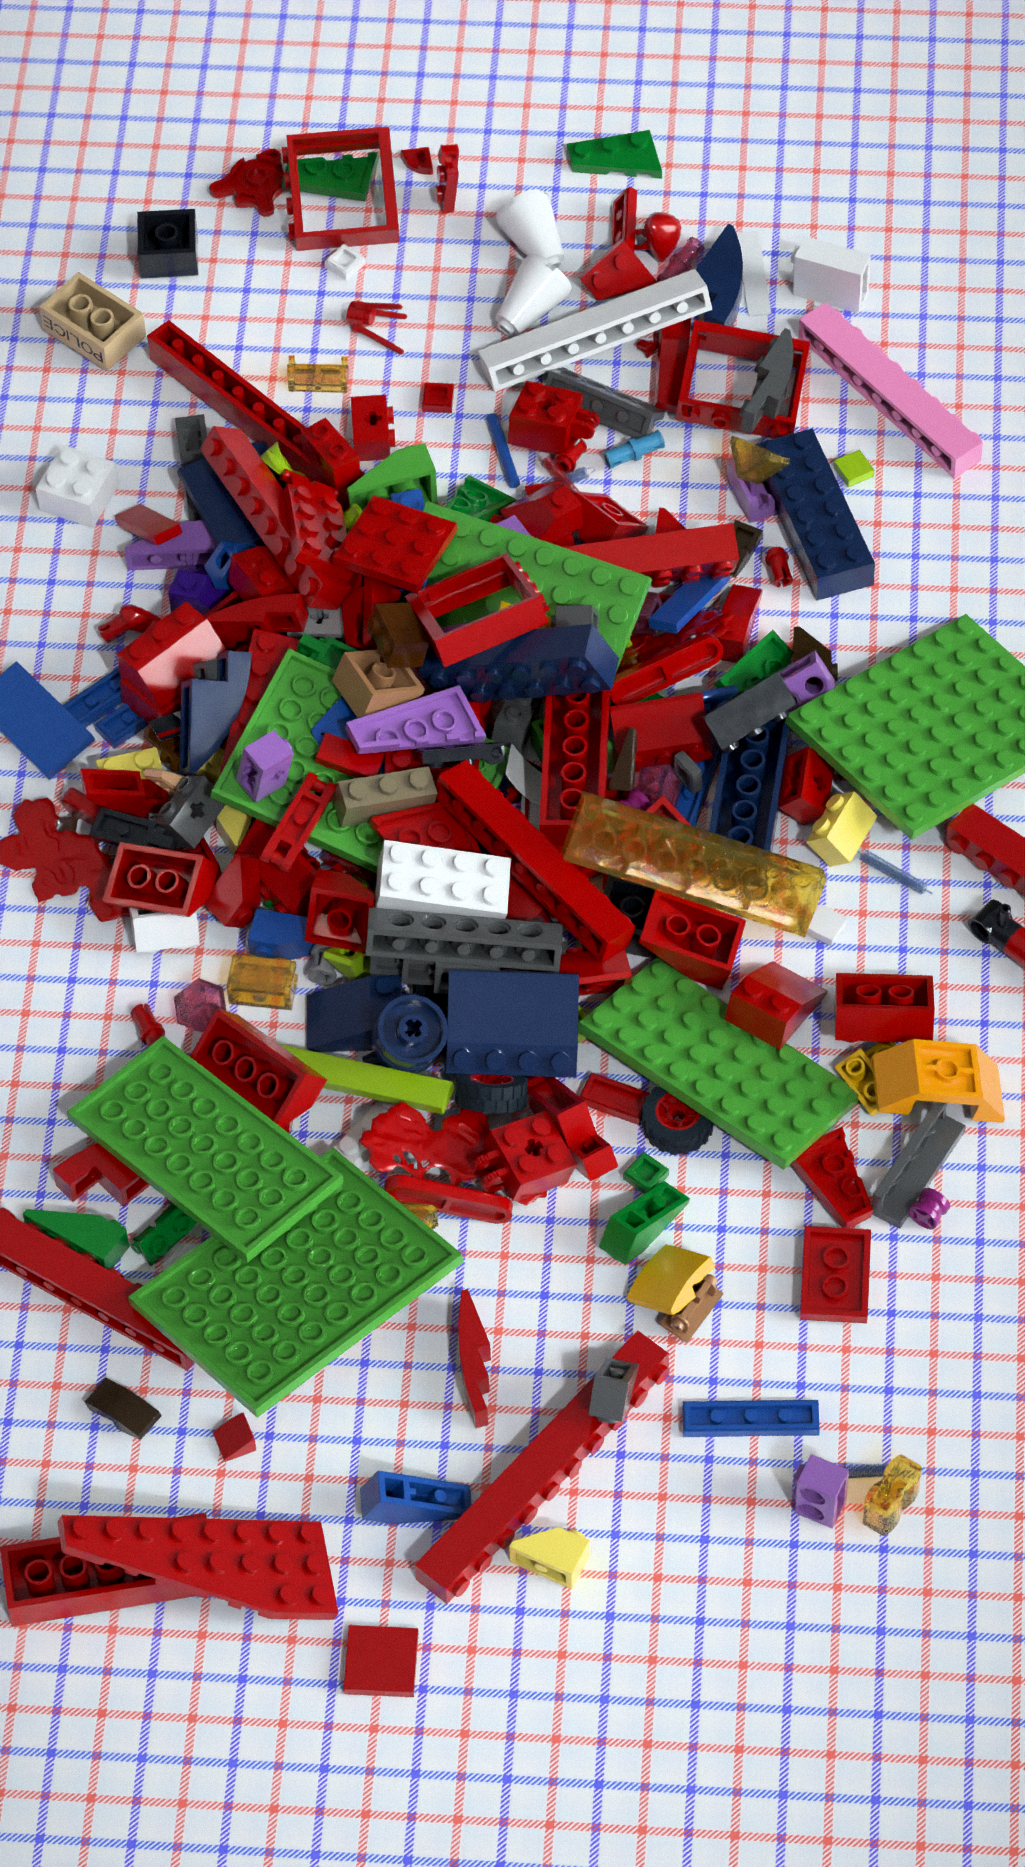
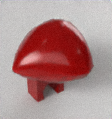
[635,212,682,262]

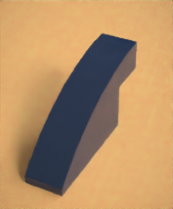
[696,224,743,327]
[179,651,252,776]

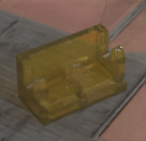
[287,355,349,393]

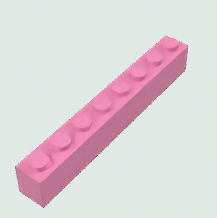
[798,302,983,479]

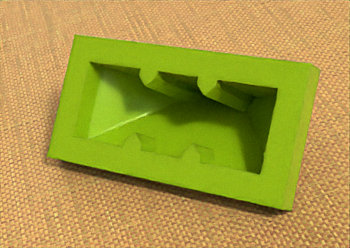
[323,947,370,981]

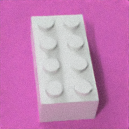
[374,840,511,919]

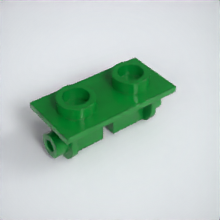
[130,1203,198,1266]

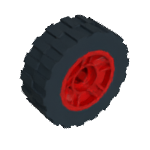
[455,1074,528,1114]
[642,1086,714,1155]

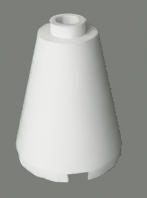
[496,189,564,271]
[496,254,572,336]

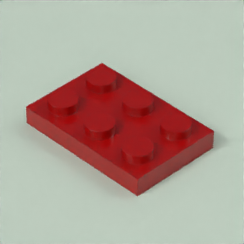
[800,1226,871,1324]

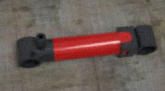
[968,899,1025,968]

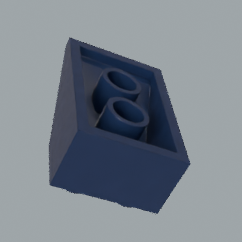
[307,975,403,1052]

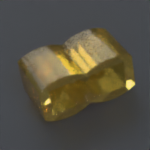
[863,1454,922,1536]

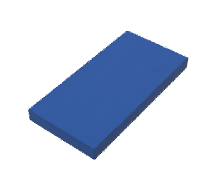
[0,661,95,780]

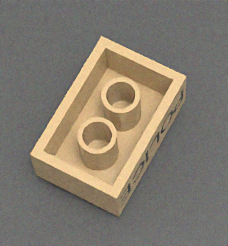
[39,272,146,371]

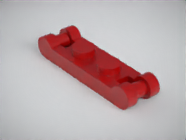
[260,772,337,874]

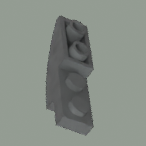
[739,328,793,434]

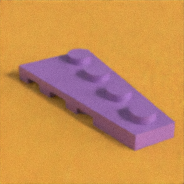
[345,685,486,754]

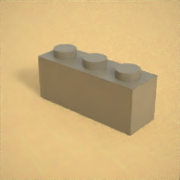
[333,766,438,828]

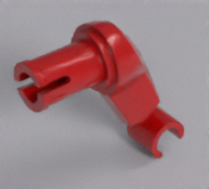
[98,604,162,643]

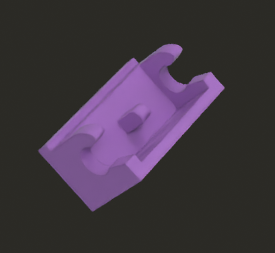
[727,454,777,523]

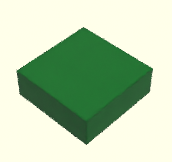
[623,1151,669,1194]

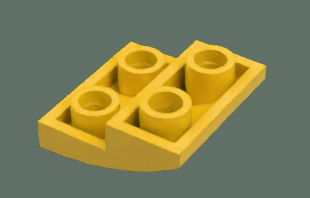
[834,1042,896,1116]
[627,1244,715,1315]

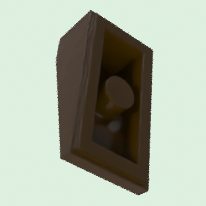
[607,728,638,792]

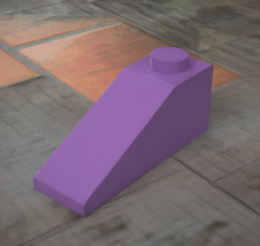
[125,520,217,570]

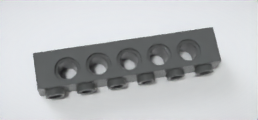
[365,908,563,972]

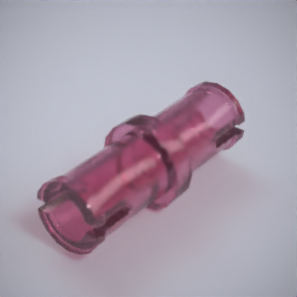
[657,237,704,282]

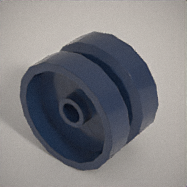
[370,994,448,1074]

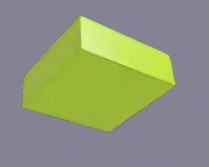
[833,449,875,487]

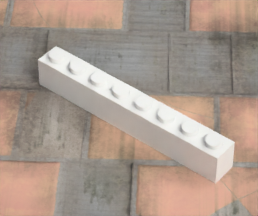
[478,269,712,392]

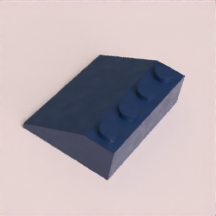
[177,442,286,546]
[445,969,579,1078]

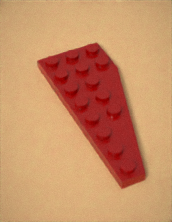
[57,1515,339,1620]

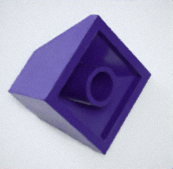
[168,564,235,615]

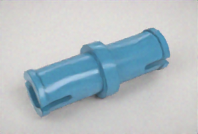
[603,430,665,469]

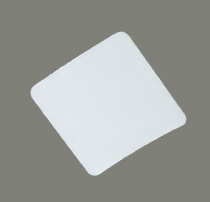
[506,744,542,808]

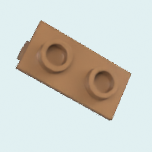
[659,1274,724,1343]

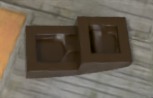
[730,520,764,578]
[84,1378,162,1440]

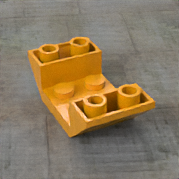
[871,1039,1005,1123]

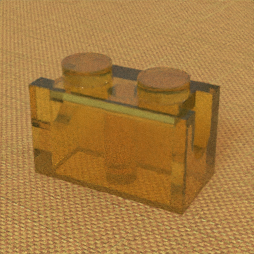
[226,954,298,1010]

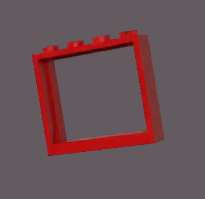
[282,126,400,251]
[675,320,810,439]
[405,553,549,668]

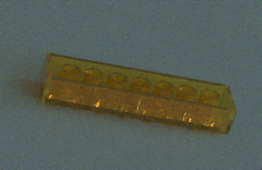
[561,791,827,937]

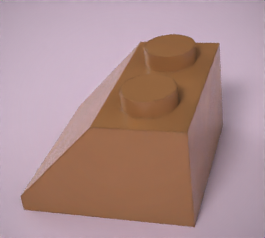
[332,649,425,718]

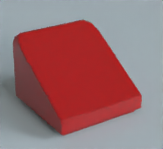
[213,1412,256,1462]

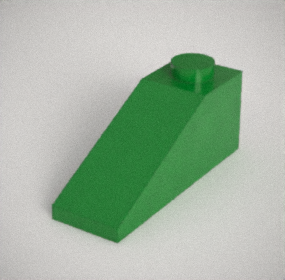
[599,1181,690,1265]
[23,1209,130,1269]

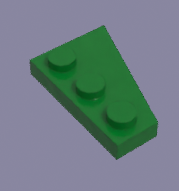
[567,130,662,179]
[282,152,379,201]
[445,475,517,522]
[714,630,793,692]

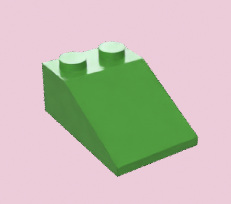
[347,443,438,510]

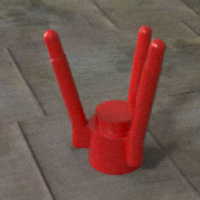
[346,300,407,355]

